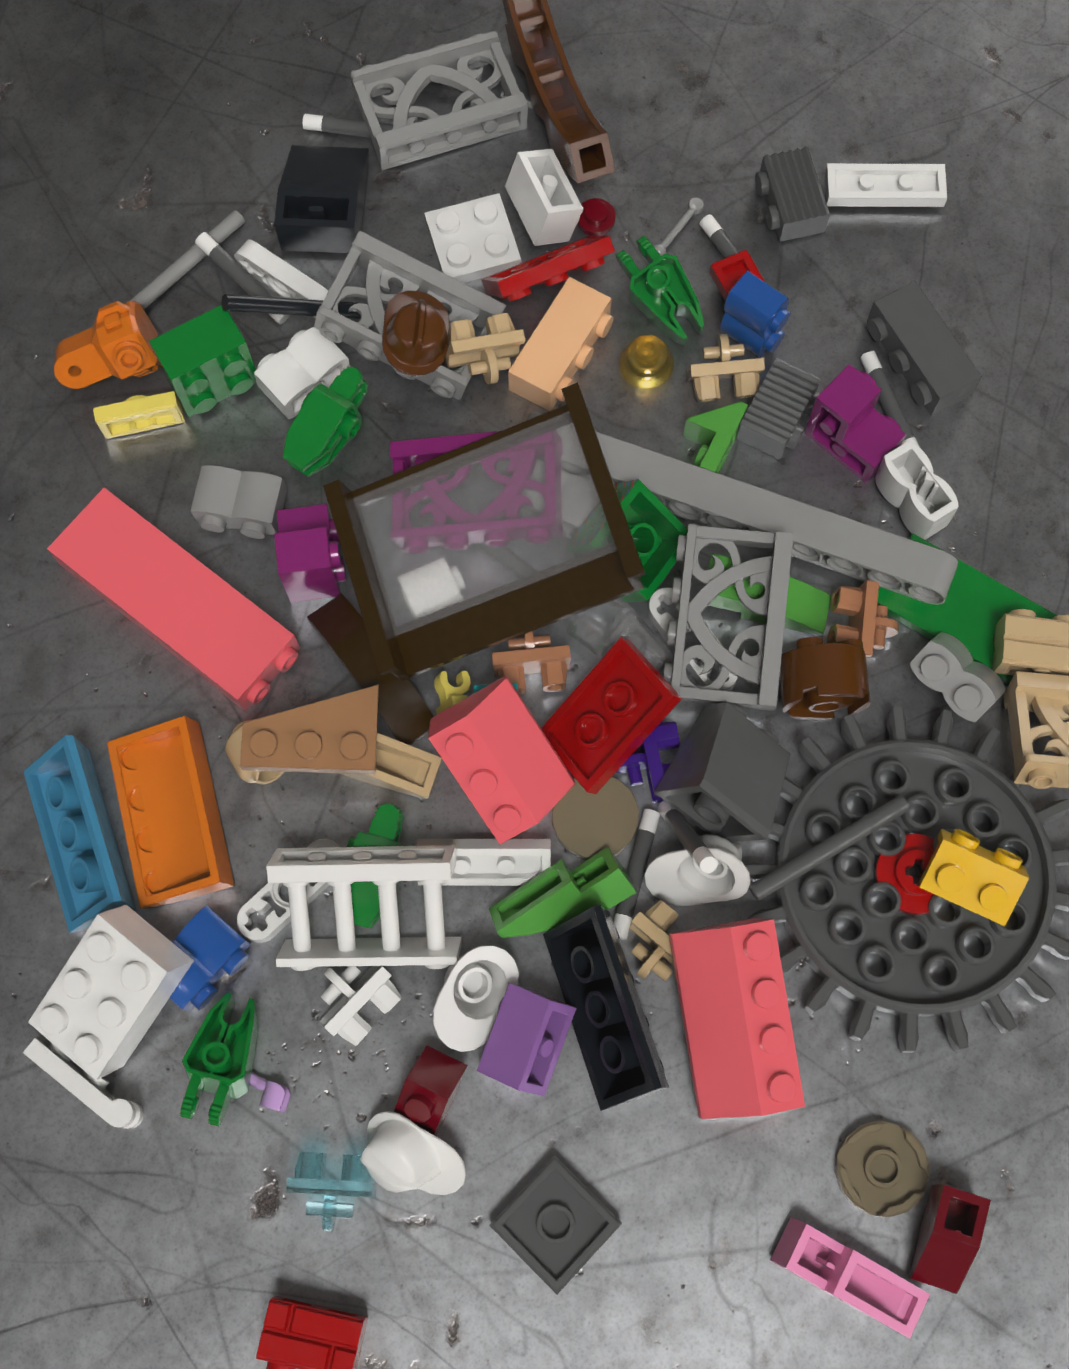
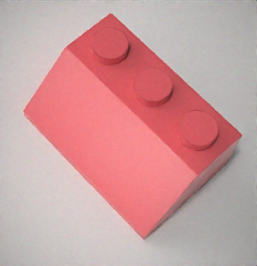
[428,675,575,844]

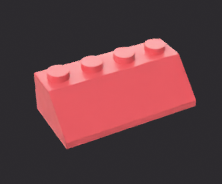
[669,918,805,1119]

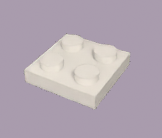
[424,193,522,283]

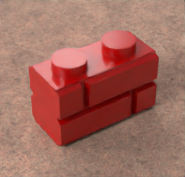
[256,1296,368,1369]

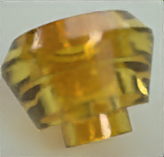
[619,335,674,389]

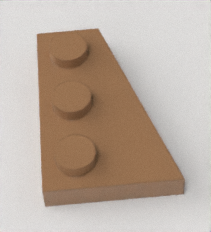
[240,684,379,774]

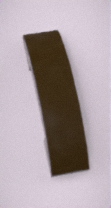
[307,593,434,745]

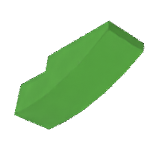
[704,553,832,637]
[489,846,637,938]

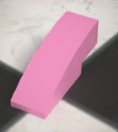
[770,1217,930,1339]

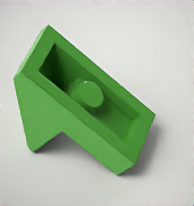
[683,402,748,474]

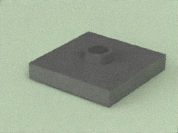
[489,1155,622,1295]

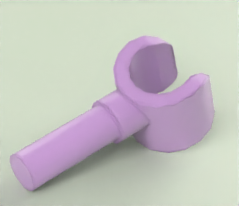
[250,1072,291,1113]

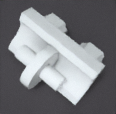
[319,966,402,1046]

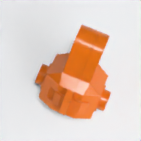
[54,301,159,389]

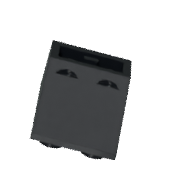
[274,145,369,253]

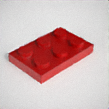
[481,236,615,301]
[541,637,682,794]

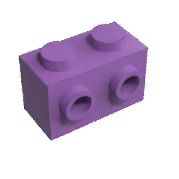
[477,983,576,1096]

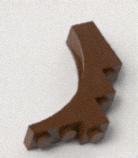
[502,0,615,183]

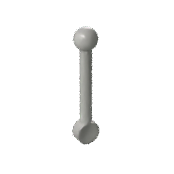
[654,197,704,256]

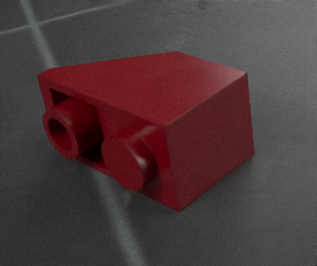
[394,1045,468,1136]
[909,1184,991,1294]

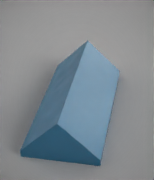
[23,735,137,933]

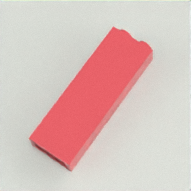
[47,487,300,711]

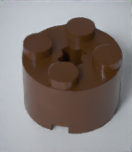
[779,637,871,720]

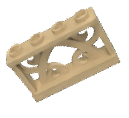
[1003,671,1069,789]

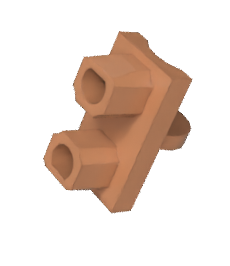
[827,580,899,658]
[492,631,571,695]

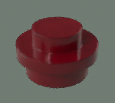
[577,198,616,236]

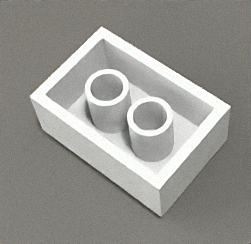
[28,905,194,1081]

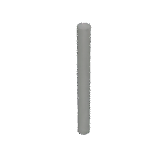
[130,210,245,310]

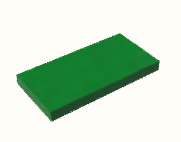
[877,533,1057,685]

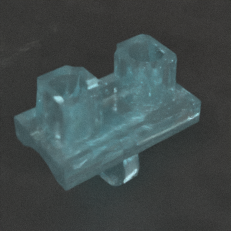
[286,1152,377,1232]

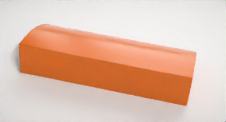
[107,715,235,909]

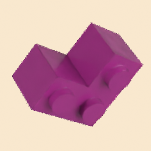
[804,364,906,485]
[274,504,346,603]

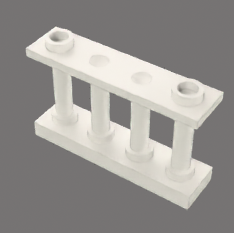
[266,845,462,971]

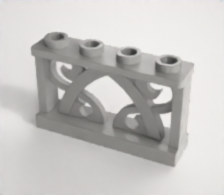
[350,31,528,170]
[314,230,506,400]
[663,524,794,711]

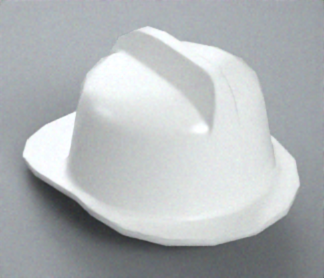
[645,834,751,906]
[433,945,519,1052]
[360,1111,466,1195]

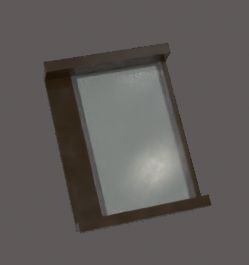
[323,382,646,681]

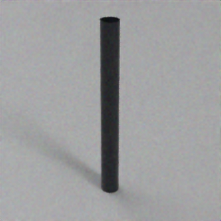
[221,294,366,319]

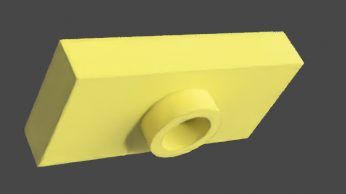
[93,391,185,439]

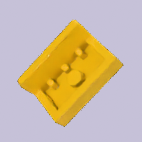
[919,829,1029,926]

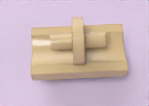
[445,313,526,385]
[686,333,765,402]
[629,900,695,982]

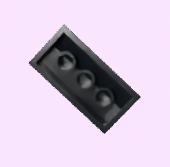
[543,905,669,1111]

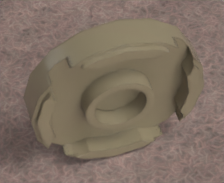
[552,777,639,860]
[835,1121,930,1217]

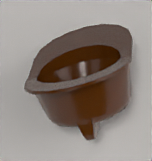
[382,291,449,376]

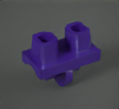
[616,722,680,803]

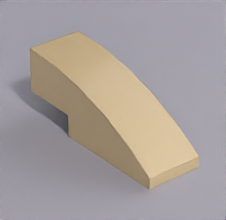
[338,733,442,799]

